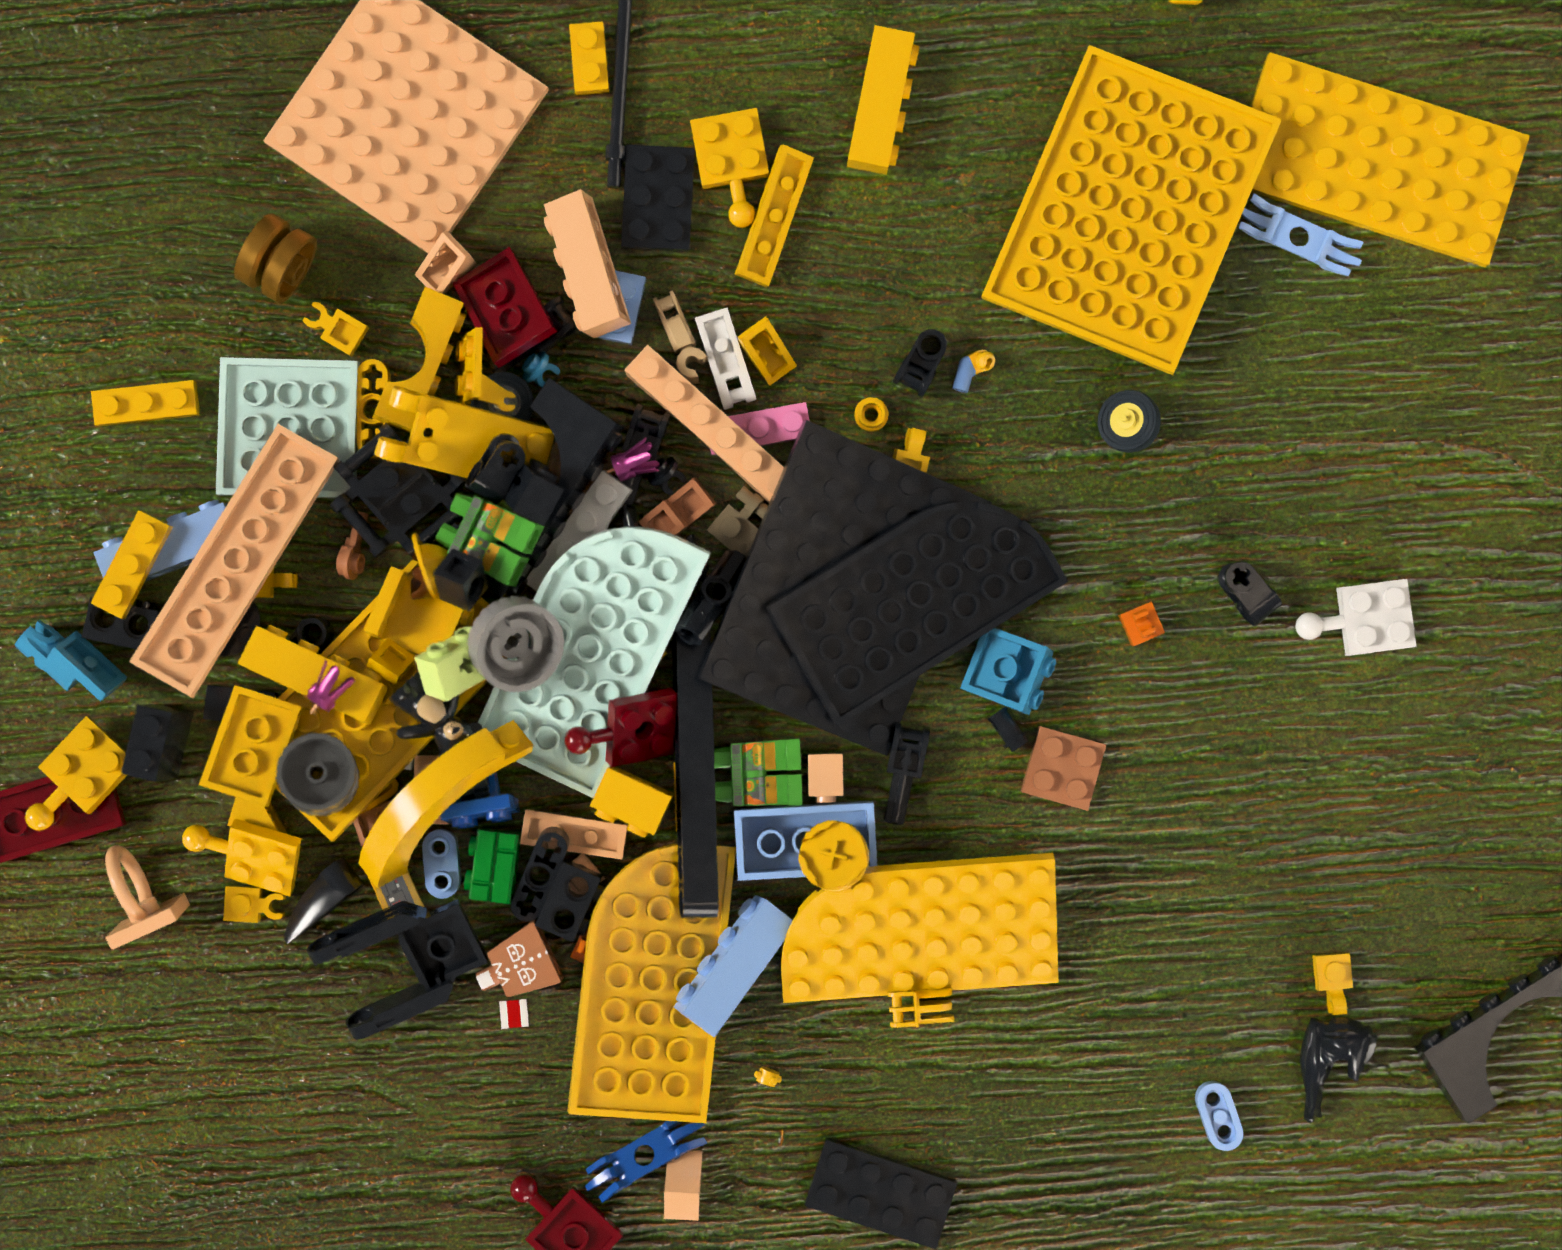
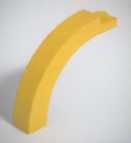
[359,720,533,889]

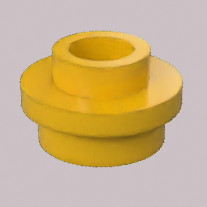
[854,397,889,432]

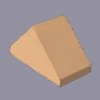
[415,230,477,295]
[664,1150,703,1221]

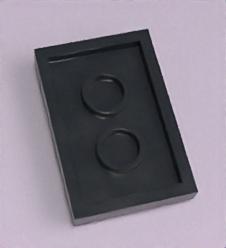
[621,144,695,252]

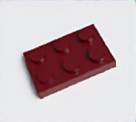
[453,247,557,368]

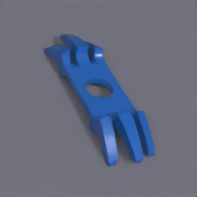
[585,1121,707,1203]

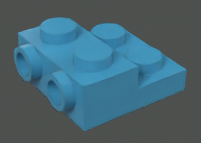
[960,628,1056,715]

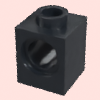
[433,548,488,612]

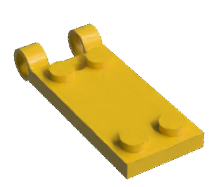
[374,386,555,478]

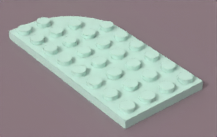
[478,527,711,798]

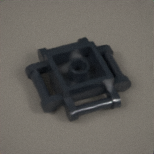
[330,423,467,561]

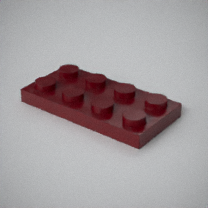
[0,777,127,863]

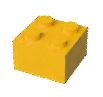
[590,766,674,838]

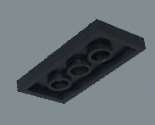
[804,1137,958,1249]

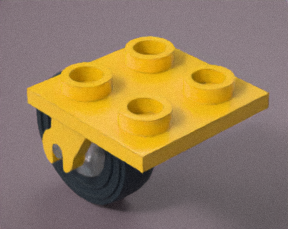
[455,327,534,421]

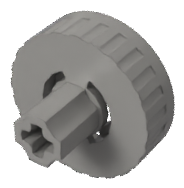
[468,596,564,692]

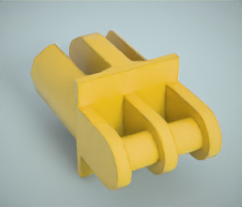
[888,987,955,1028]

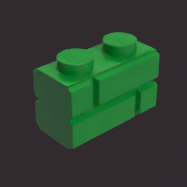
[464,828,521,904]

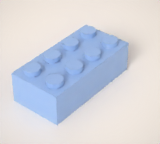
[734,801,877,881]

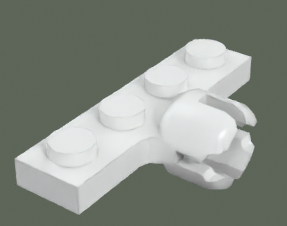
[526,470,633,591]

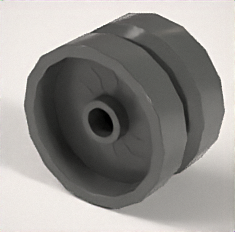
[276,733,360,816]

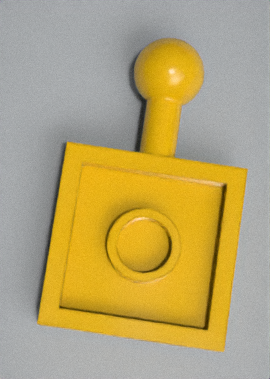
[690,108,769,228]
[25,716,127,831]
[182,819,302,897]

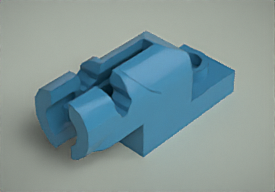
[15,620,127,702]

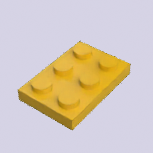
[199,685,304,807]

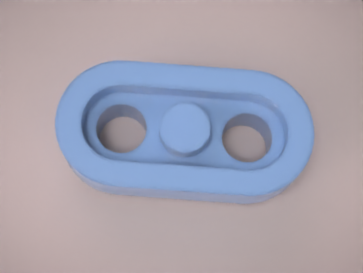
[422,829,461,899]
[1195,1081,1243,1151]

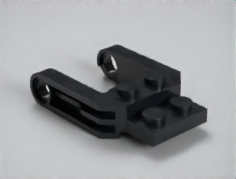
[306,899,488,1040]

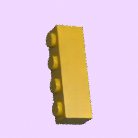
[847,25,920,175]
[237,624,388,726]

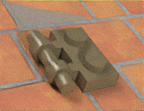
[707,486,768,558]

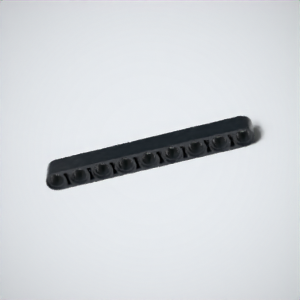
[672,610,719,919]

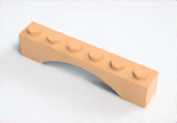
[625,344,784,503]

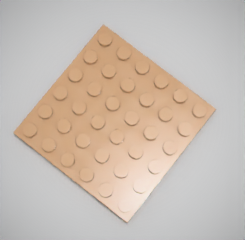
[263,0,549,254]

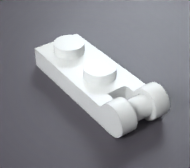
[695,308,757,410]

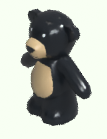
[389,671,483,757]

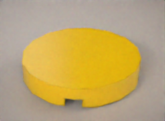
[798,820,869,891]

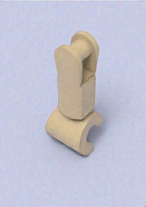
[653,290,708,385]

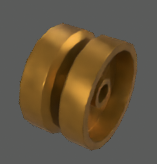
[234,213,317,304]

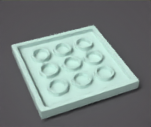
[216,357,360,499]

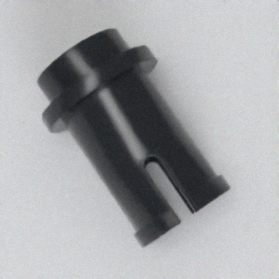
[987,706,1029,752]

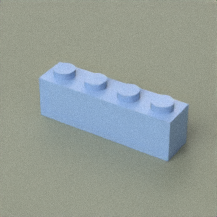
[93,500,227,582]
[673,895,792,1037]

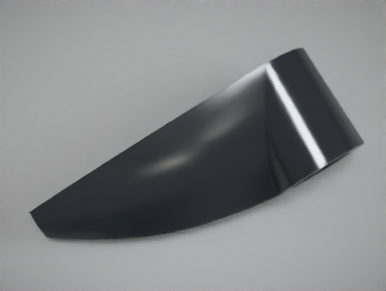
[284,857,364,944]

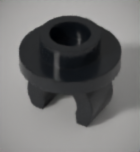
[648,457,686,495]

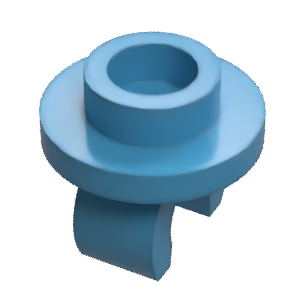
[522,352,560,388]

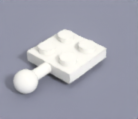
[1295,579,1417,656]

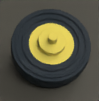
[1098,390,1161,453]

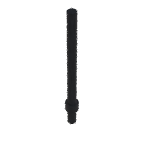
[605,0,632,189]

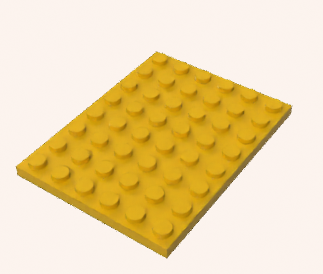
[982,45,1282,375]

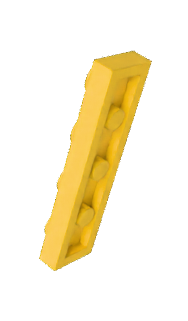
[735,144,814,287]

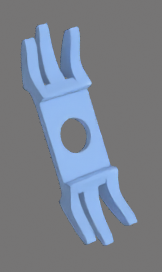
[1238,194,1364,276]

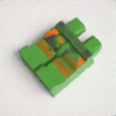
[435,494,545,587]
[714,738,803,806]

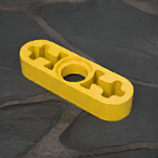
[357,359,391,460]

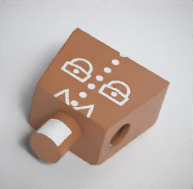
[475,919,564,997]

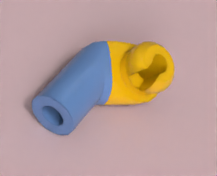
[952,350,996,393]

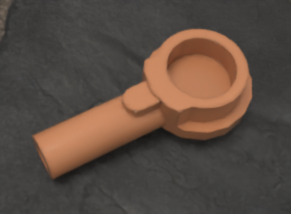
[336,512,368,580]

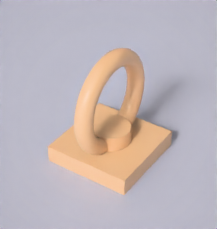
[105,845,190,950]

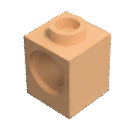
[808,753,843,803]

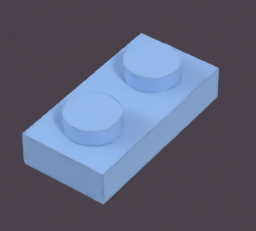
[598,270,646,345]

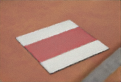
[499,999,529,1029]

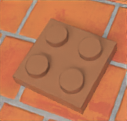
[1020,726,1106,811]

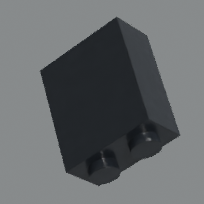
[121,704,194,782]

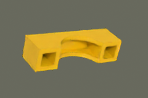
[372,287,466,434]

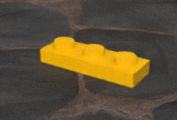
[91,380,200,427]
[91,510,173,619]

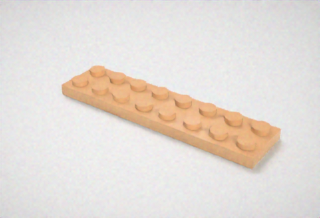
[129,424,340,698]

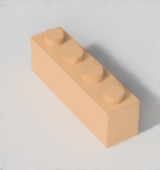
[544,189,631,338]

